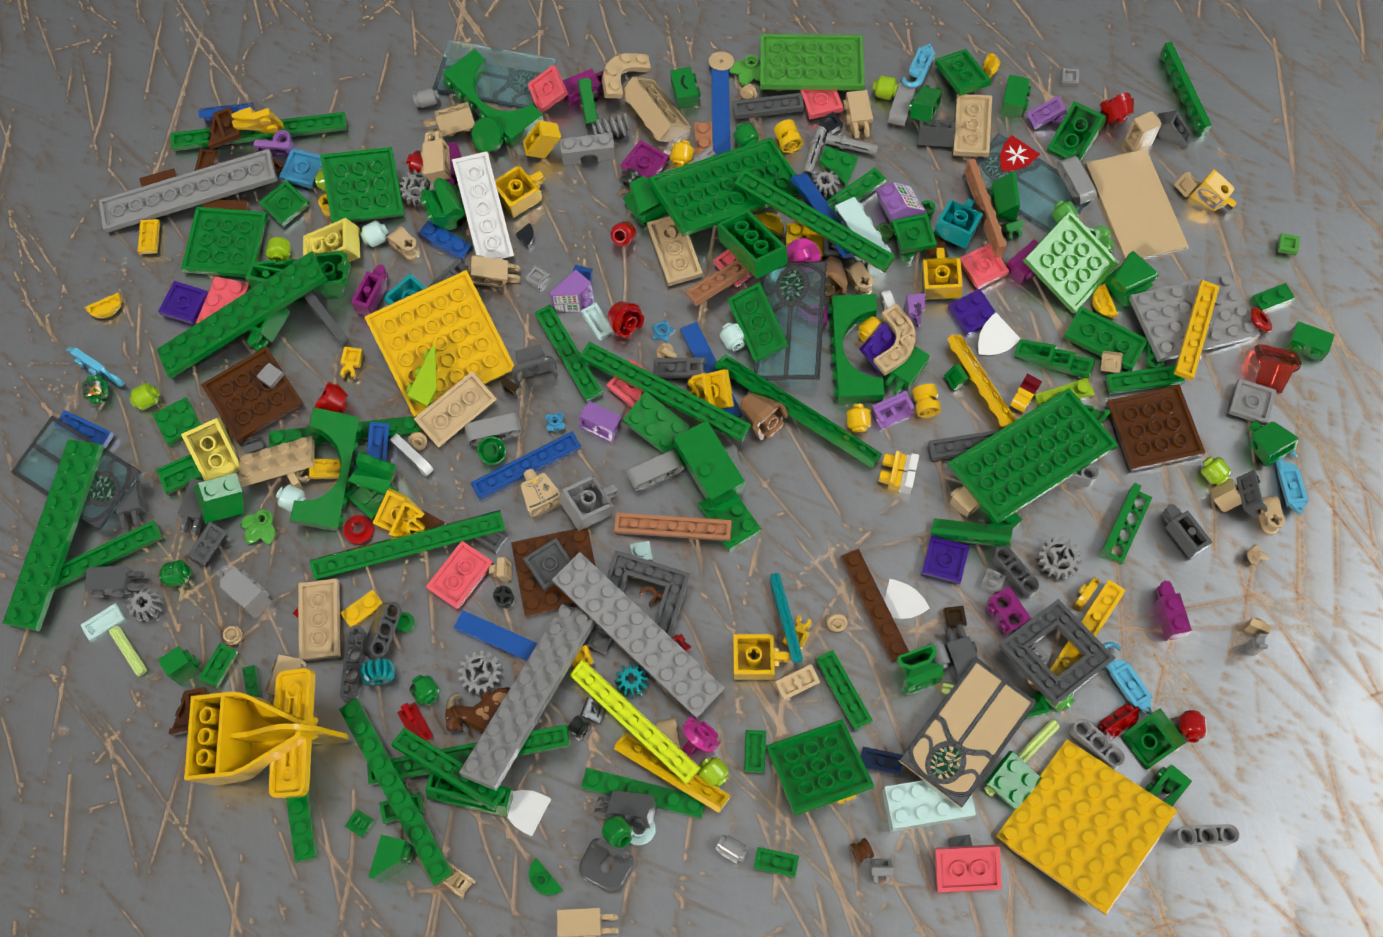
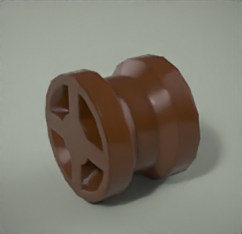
[850,838,874,864]

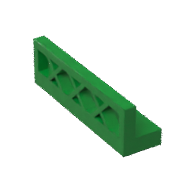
[1100,482,1153,564]
[931,518,1013,548]

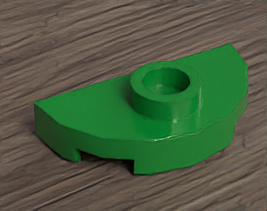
[529,858,564,896]

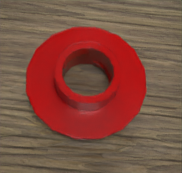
[1250,307,1272,332]
[343,515,374,544]

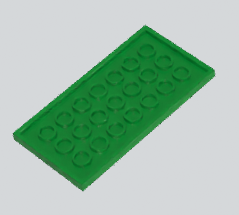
[648,137,801,237]
[947,388,1119,525]

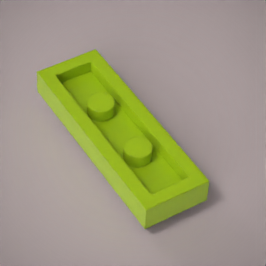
[1034,378,1095,407]

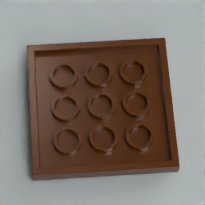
[201,346,304,444]
[1106,385,1206,472]
[511,527,596,618]

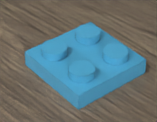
[279,148,322,189]

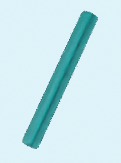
[770,573,803,663]

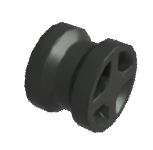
[619,168,641,190]
[493,585,515,609]
[568,715,591,741]

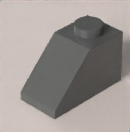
[1157,110,1193,148]

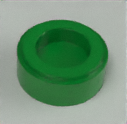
[396,612,415,633]

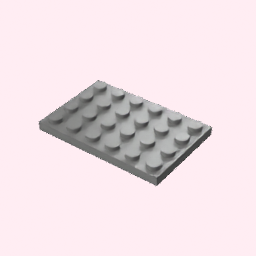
[1129,272,1261,362]

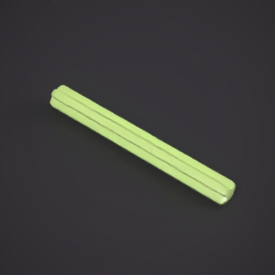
[984,719,1060,796]

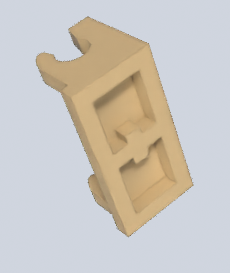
[772,664,820,700]

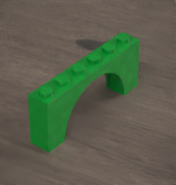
[443,49,544,148]
[827,294,884,404]
[289,408,362,531]

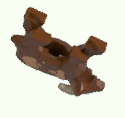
[445,687,539,734]

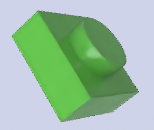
[1277,233,1300,256]

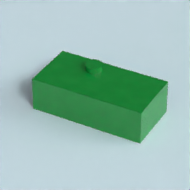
[717,209,788,279]
[673,420,745,508]

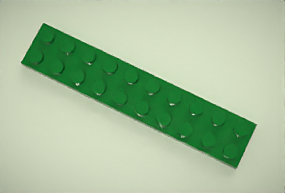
[157,251,328,379]
[2,439,104,632]

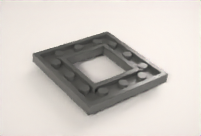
[594,550,691,637]
[998,599,1116,707]

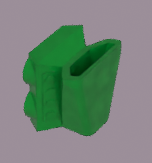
[623,176,668,226]
[420,178,466,231]
[313,251,351,299]
[1102,251,1158,306]
[348,452,399,495]
[897,644,945,695]

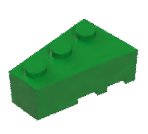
[245,258,303,298]

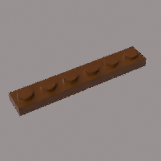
[840,548,909,663]

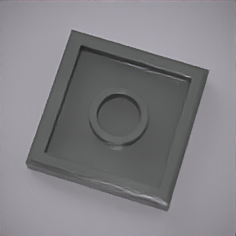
[523,538,571,592]

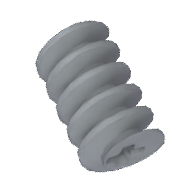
[591,113,630,138]

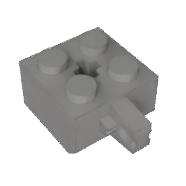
[559,476,618,531]
[217,565,272,619]

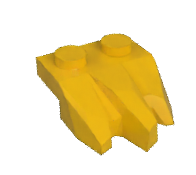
[231,107,284,134]
[687,369,734,409]
[373,488,425,537]

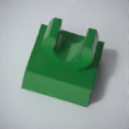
[1001,219,1024,240]
[944,364,970,390]
[344,809,375,838]

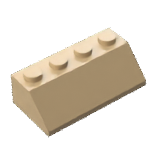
[623,76,692,142]

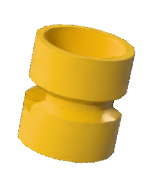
[774,119,803,153]
[912,384,942,418]

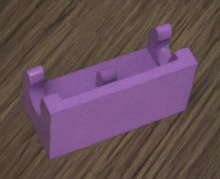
[903,293,926,327]
[871,391,914,430]
[579,401,622,442]

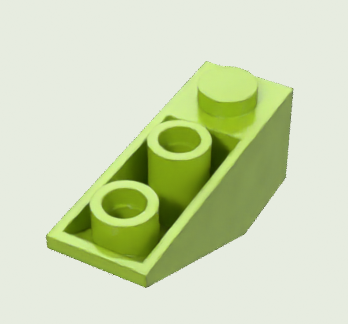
[406,345,437,408]

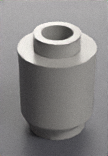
[413,87,440,108]
[926,640,952,671]
[715,834,748,864]

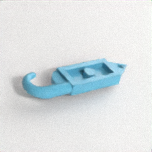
[902,43,935,88]
[66,347,125,387]
[1275,450,1308,516]
[1103,642,1152,715]

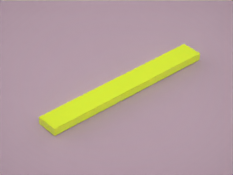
[570,660,701,784]

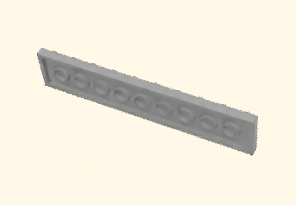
[98,149,278,233]
[552,552,725,719]
[459,604,596,791]

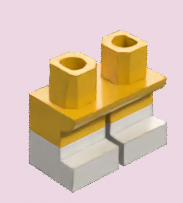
[878,451,919,495]

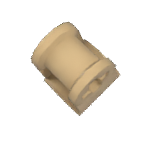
[386,226,420,260]
[844,261,873,295]
[1257,496,1285,535]
[655,717,681,749]
[443,862,476,899]

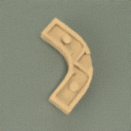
[602,53,651,99]
[874,303,916,376]

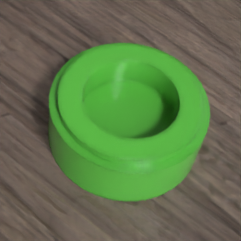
[876,222,894,241]

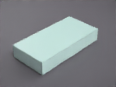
[581,302,614,342]
[80,603,127,642]

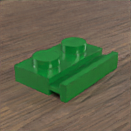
[156,454,203,495]

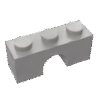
[560,132,615,166]

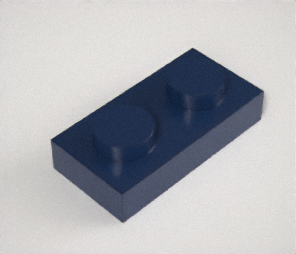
[861,746,902,777]

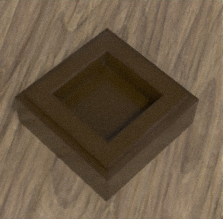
[501,377,522,399]
[943,605,967,628]

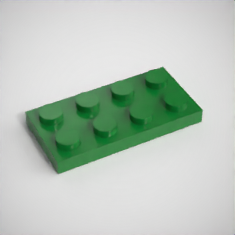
[727,282,789,363]
[1063,306,1148,371]

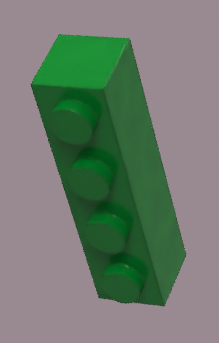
[577,78,598,124]
[242,665,263,698]

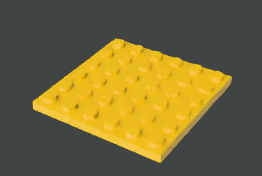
[364,270,514,417]
[996,739,1178,916]

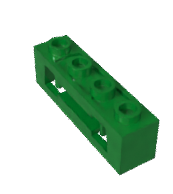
[1145,764,1192,807]
[425,772,513,817]

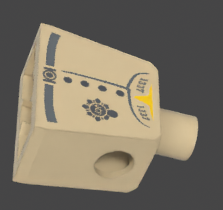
[520,469,561,518]

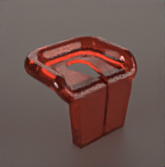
[1254,344,1302,393]

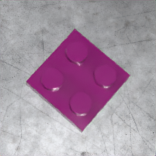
[621,140,670,179]

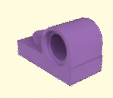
[1027,95,1067,130]
[253,130,294,158]

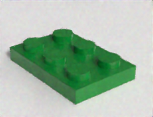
[935,49,991,96]
[622,391,690,454]
[697,495,762,552]

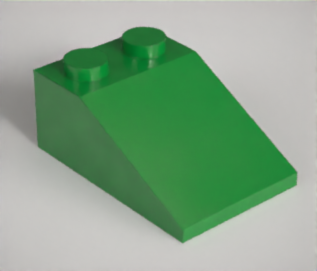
[1047,101,1106,162]

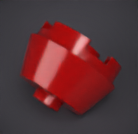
[1099,92,1134,124]
[607,301,644,338]
[314,382,348,414]

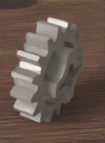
[399,170,435,207]
[1037,536,1082,580]
[458,650,503,695]

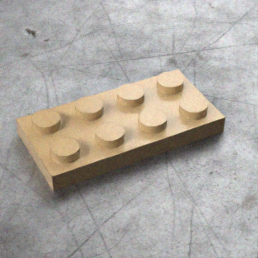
[953,94,992,157]
[647,216,703,286]
[414,371,497,448]
[238,436,315,487]
[298,578,340,662]

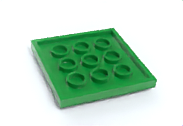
[320,147,404,223]
[181,207,268,278]
[766,719,874,816]

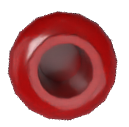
[406,150,423,173]
[610,221,636,246]
[1178,710,1207,743]

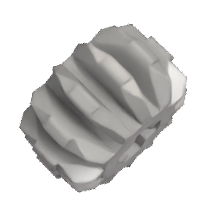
[811,169,840,200]
[127,588,163,622]

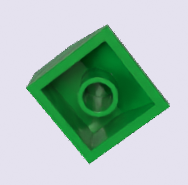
[988,172,1020,222]
[193,473,244,524]
[1121,708,1186,769]
[368,834,415,883]

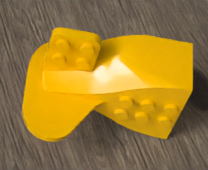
[184,668,349,798]

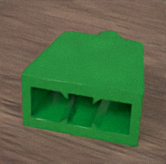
[1249,421,1299,467]

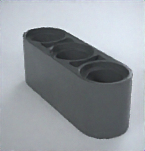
[992,546,1039,599]
[363,602,402,658]

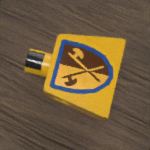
[1190,169,1237,211]

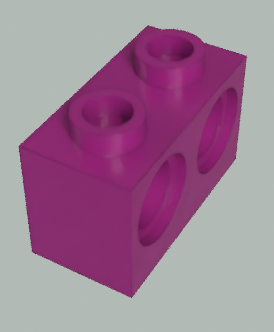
[986,586,1032,636]

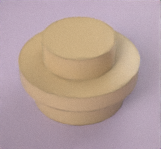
[740,84,758,99]
[222,626,243,646]

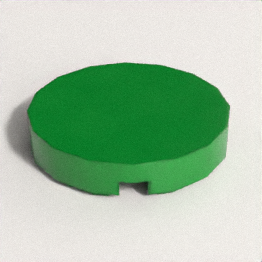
[472,117,504,153]

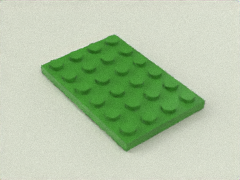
[760,34,865,91]

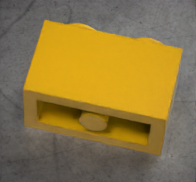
[523,120,561,159]

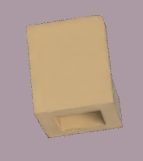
[1211,478,1242,512]

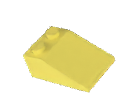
[303,218,360,262]
[181,417,239,481]

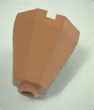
[809,256,848,302]
[740,393,788,440]

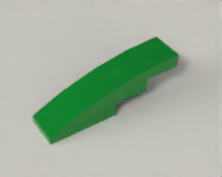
[1014,339,1095,379]

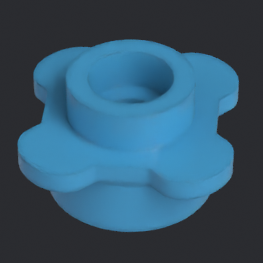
[545,412,565,431]

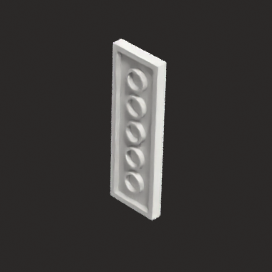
[452,151,514,260]

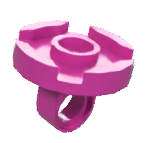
[787,238,820,276]
[681,717,721,757]

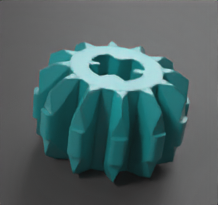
[359,658,395,686]
[614,663,649,698]

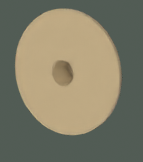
[709,52,734,71]

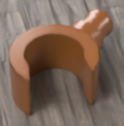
[639,586,664,606]

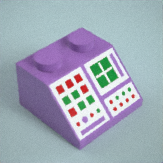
[876,182,926,225]
[549,270,594,313]

